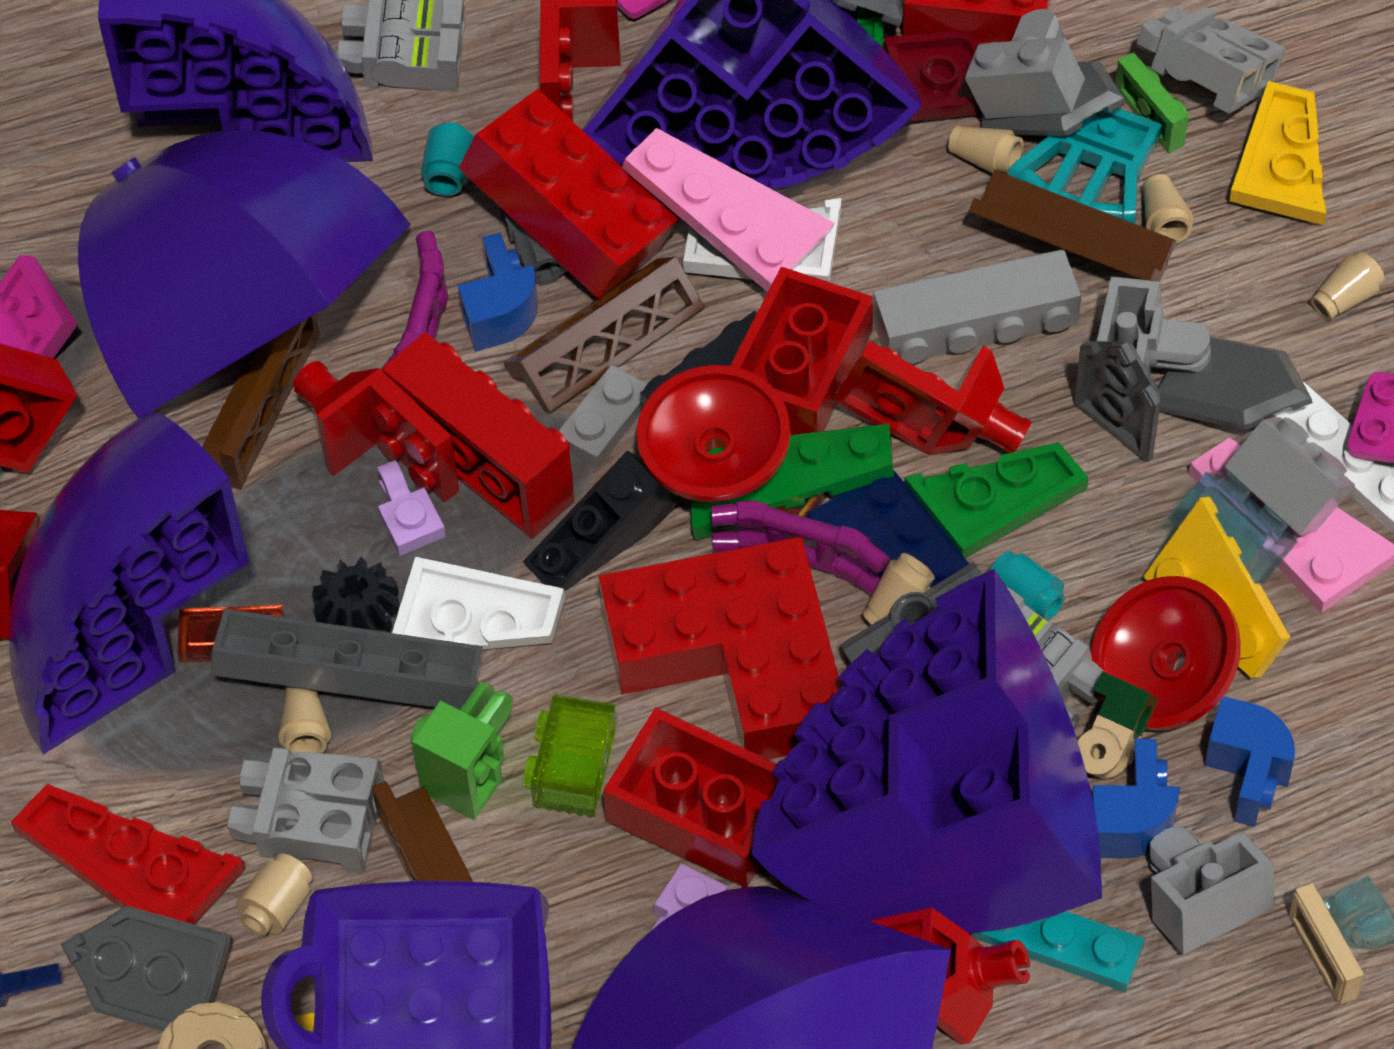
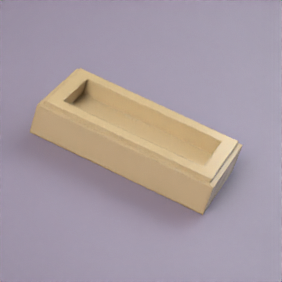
[1289,882,1364,1005]

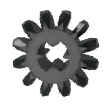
[312,556,400,633]

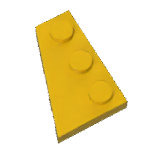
[1230,81,1326,225]
[1143,497,1291,679]

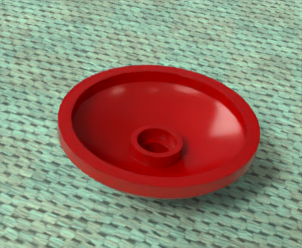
[637,365,791,502]
[1091,576,1241,731]

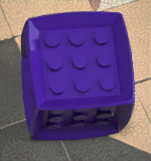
[261,881,552,1049]

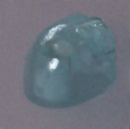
[1326,875,1394,950]

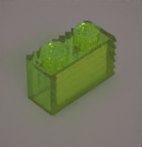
[524,694,618,818]

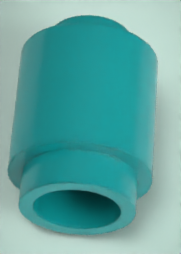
[421,122,474,196]
[989,551,1065,620]

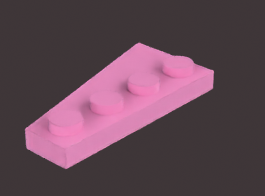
[622,128,835,292]
[1188,438,1394,613]

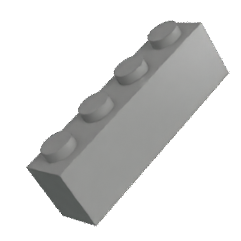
[873,249,1081,364]

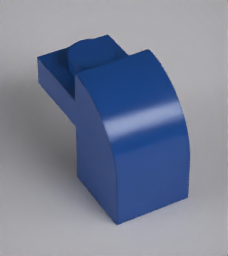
[458,232,538,352]
[1205,696,1295,827]
[1092,739,1180,859]

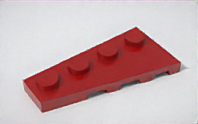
[11,784,245,924]

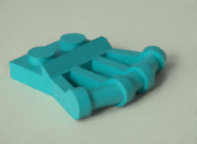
[1007,108,1162,224]

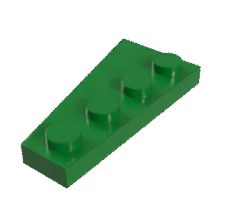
[691,424,894,540]

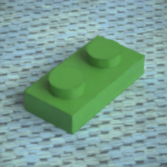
[1115,52,1189,154]

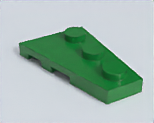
[904,442,1089,560]

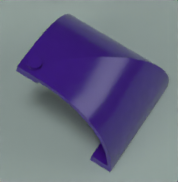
[78,130,411,418]
[572,886,951,1049]

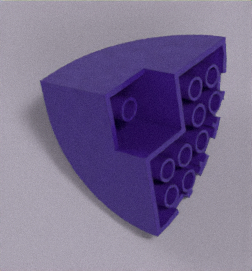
[98,0,373,162]
[582,0,922,189]
[9,412,249,755]
[752,569,1102,933]

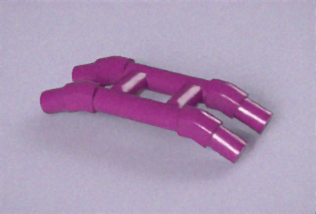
[382,231,448,367]
[711,500,890,596]

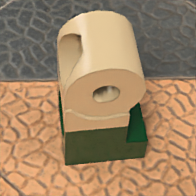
[1077,671,1159,780]

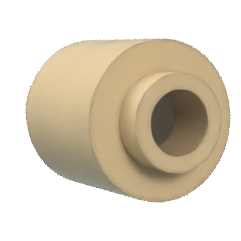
[236,853,313,935]

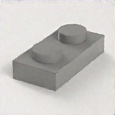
[559,365,647,468]

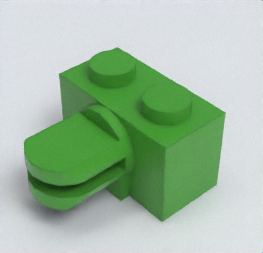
[410,681,513,820]

